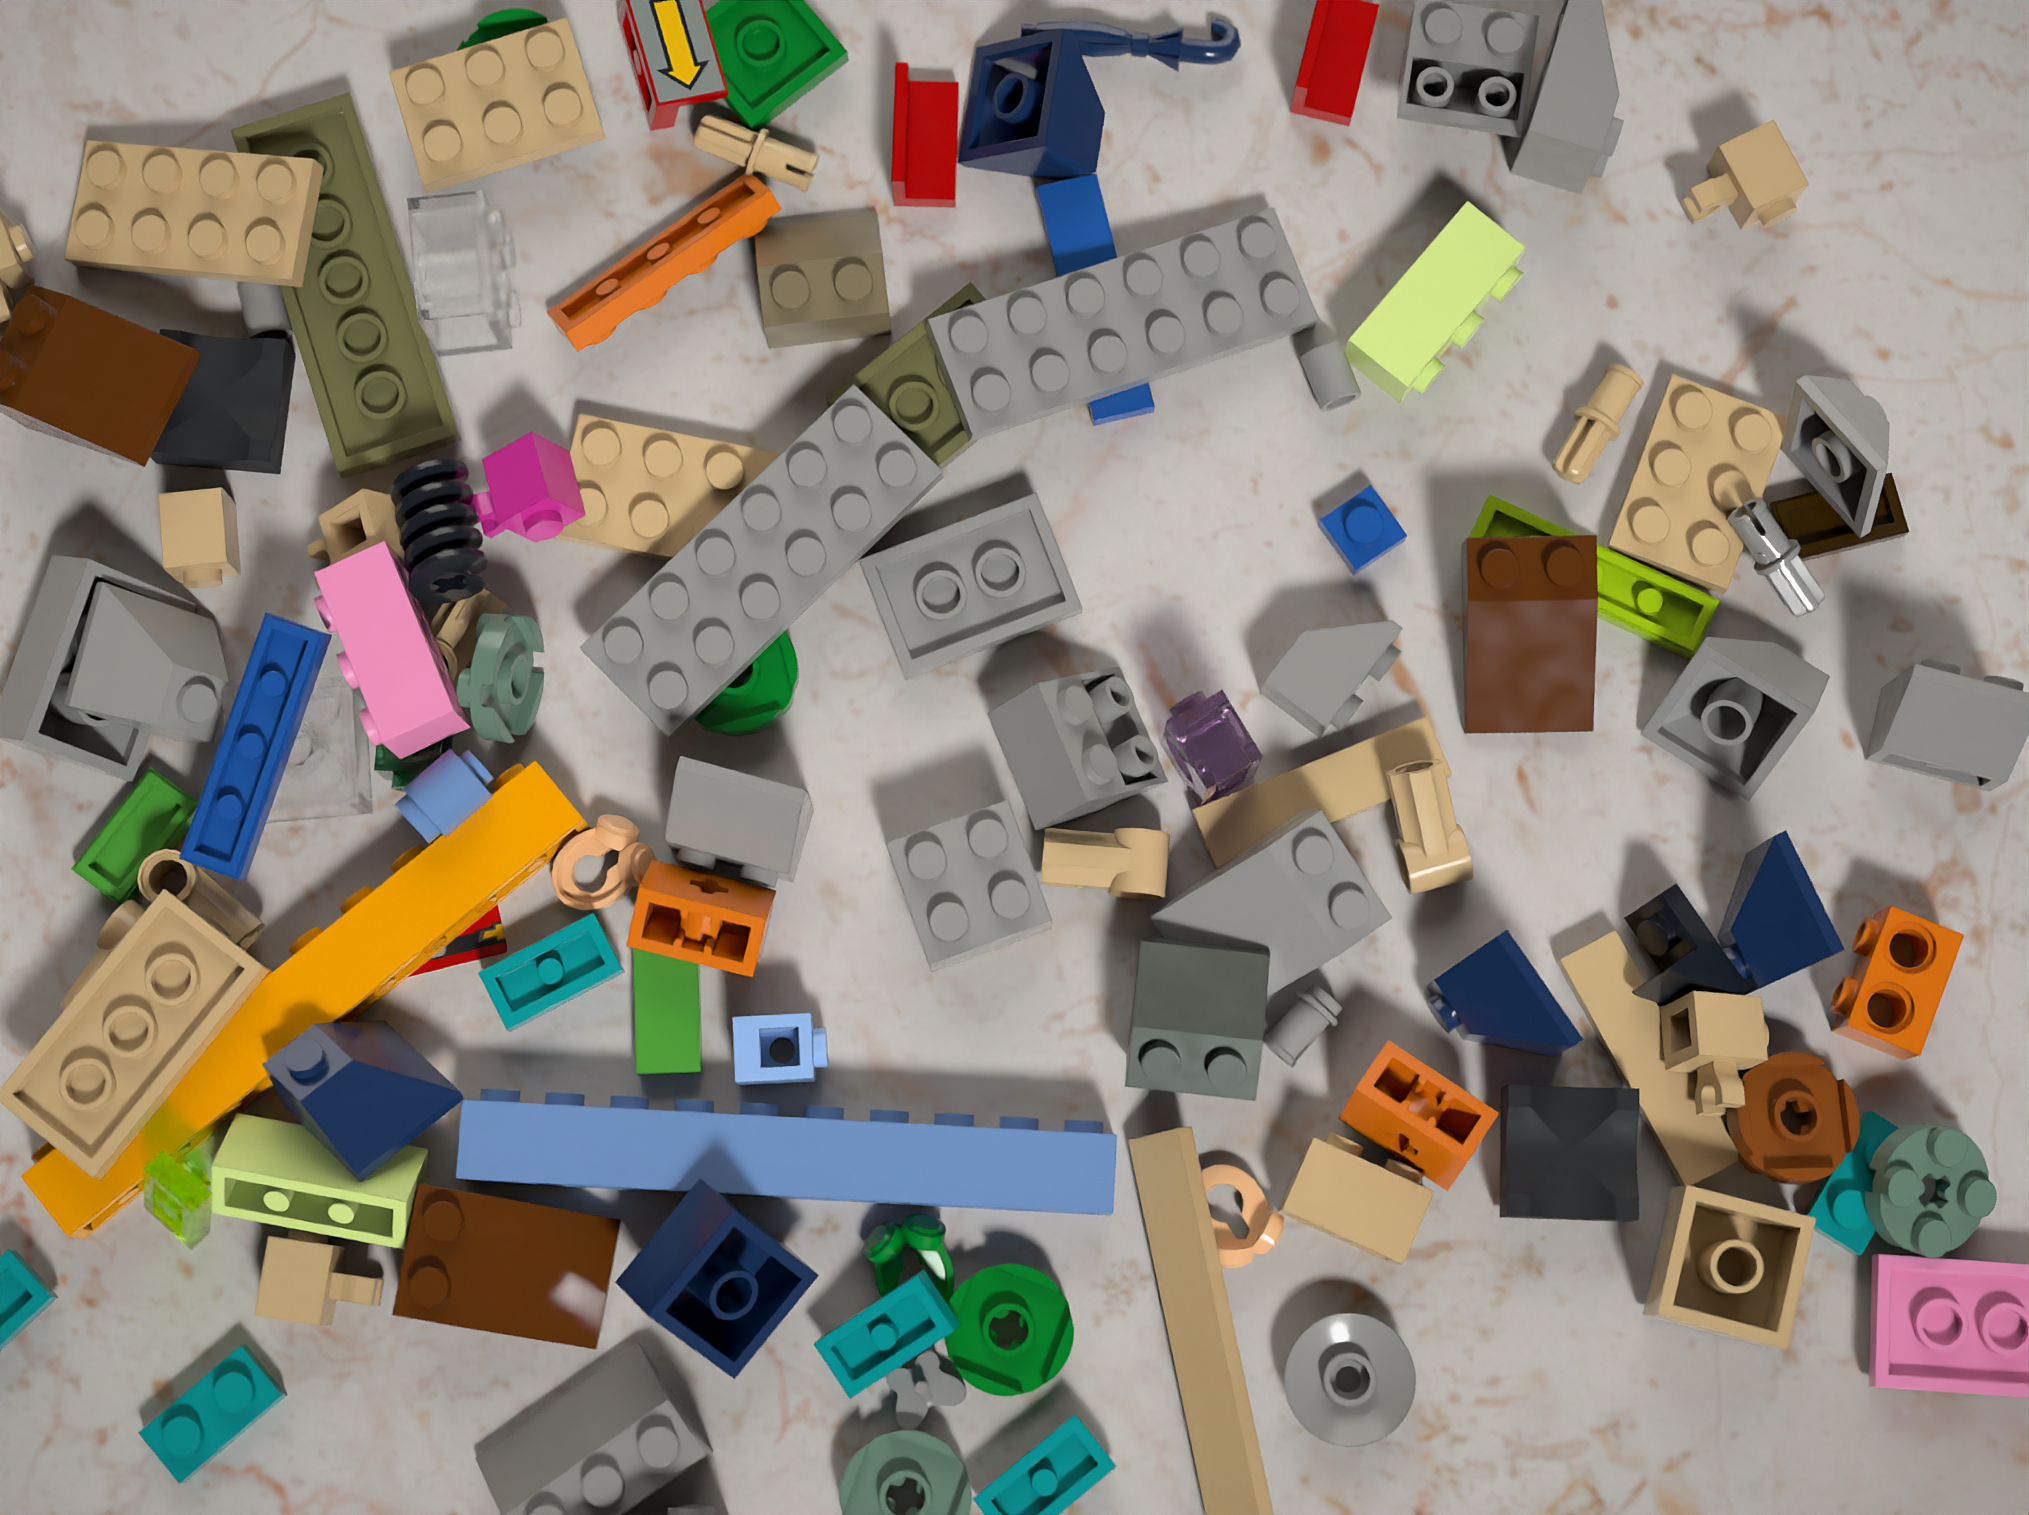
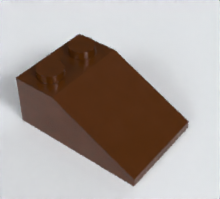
[0,284,202,467]
[1461,535,1598,734]
[392,1183,622,1350]

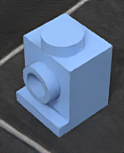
[732,1013,828,1087]

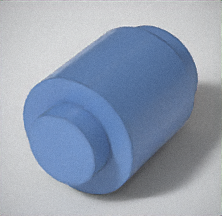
[394,748,494,843]

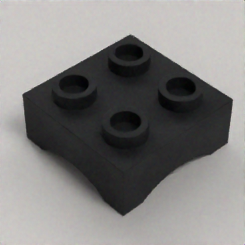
[150,329,296,474]
[1500,1084,1639,1222]

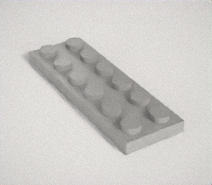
[925,207,1319,442]
[580,384,943,741]

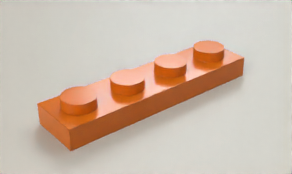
[546,173,782,352]

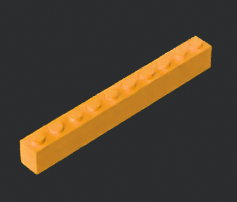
[20,760,591,1239]

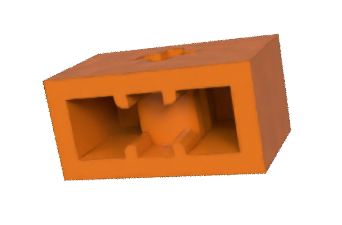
[626,860,777,977]
[1338,1040,1499,1192]

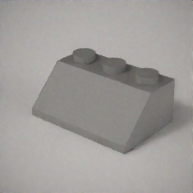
[0,555,196,782]
[475,1343,713,1515]

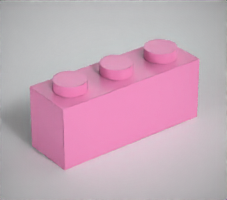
[314,541,471,759]

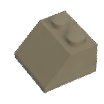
[755,213,892,349]

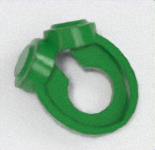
[862,1213,954,1305]

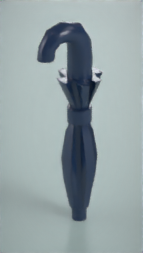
[1021,18,1242,72]

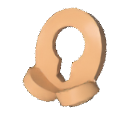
[551,814,656,911]
[1201,1165,1284,1268]

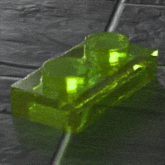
[144,1150,212,1251]

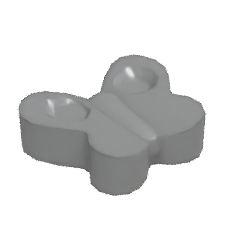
[887,1351,967,1430]

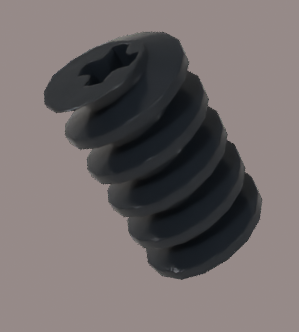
[390,459,488,604]

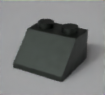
[1125,936,1270,1101]

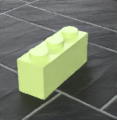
[1345,201,1526,404]
[212,1113,428,1250]

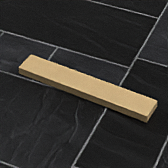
[1128,1126,1274,1515]

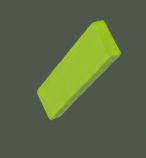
[1469,494,1720,660]

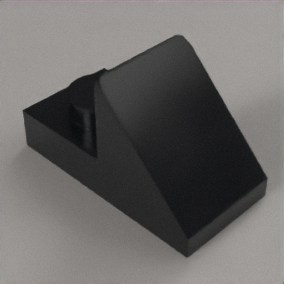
[1624,883,1751,1005]

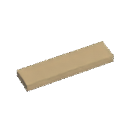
[1191,716,1452,870]
[1556,930,1739,1186]

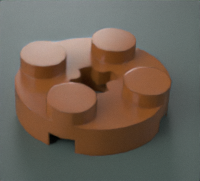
[1727,1052,1860,1185]

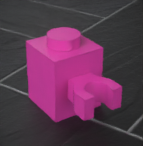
[469,431,586,543]

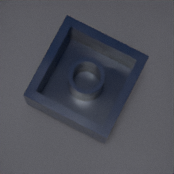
[615,1178,819,1380]

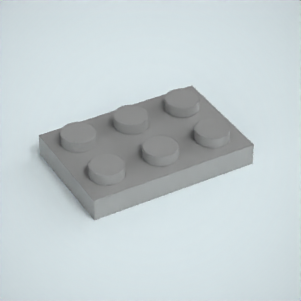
[859,493,1083,680]

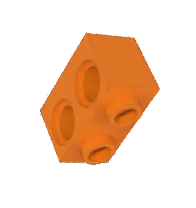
[1830,906,1964,1060]

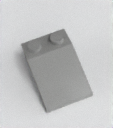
[1510,0,1624,195]
[1148,809,1392,997]

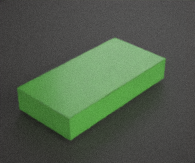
[71,767,198,906]
[633,948,703,1076]

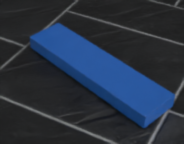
[1036,173,1155,426]
[179,612,332,880]

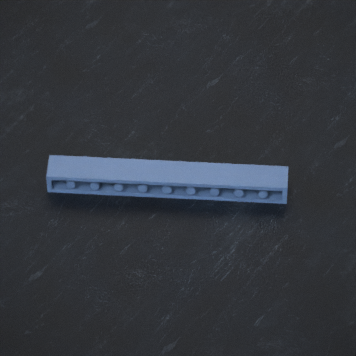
[456,1089,1117,1216]

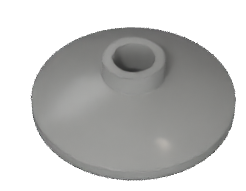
[1284,1313,1416,1447]

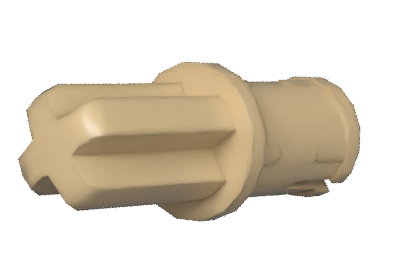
[694,114,820,193]
[1552,363,1644,485]

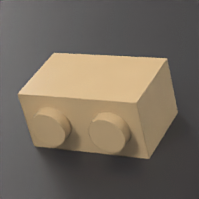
[1277,1132,1435,1265]

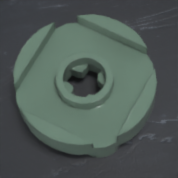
[456,613,545,743]
[1865,1123,1997,1258]
[839,1429,972,1515]

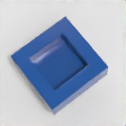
[1318,485,1407,576]

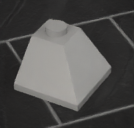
[1781,375,1890,538]
[63,582,229,743]
[1640,637,1830,802]

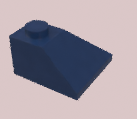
[958,27,1105,180]
[1717,830,1845,995]
[1426,930,1584,1057]
[262,1020,464,1182]

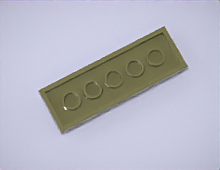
[231,92,462,479]

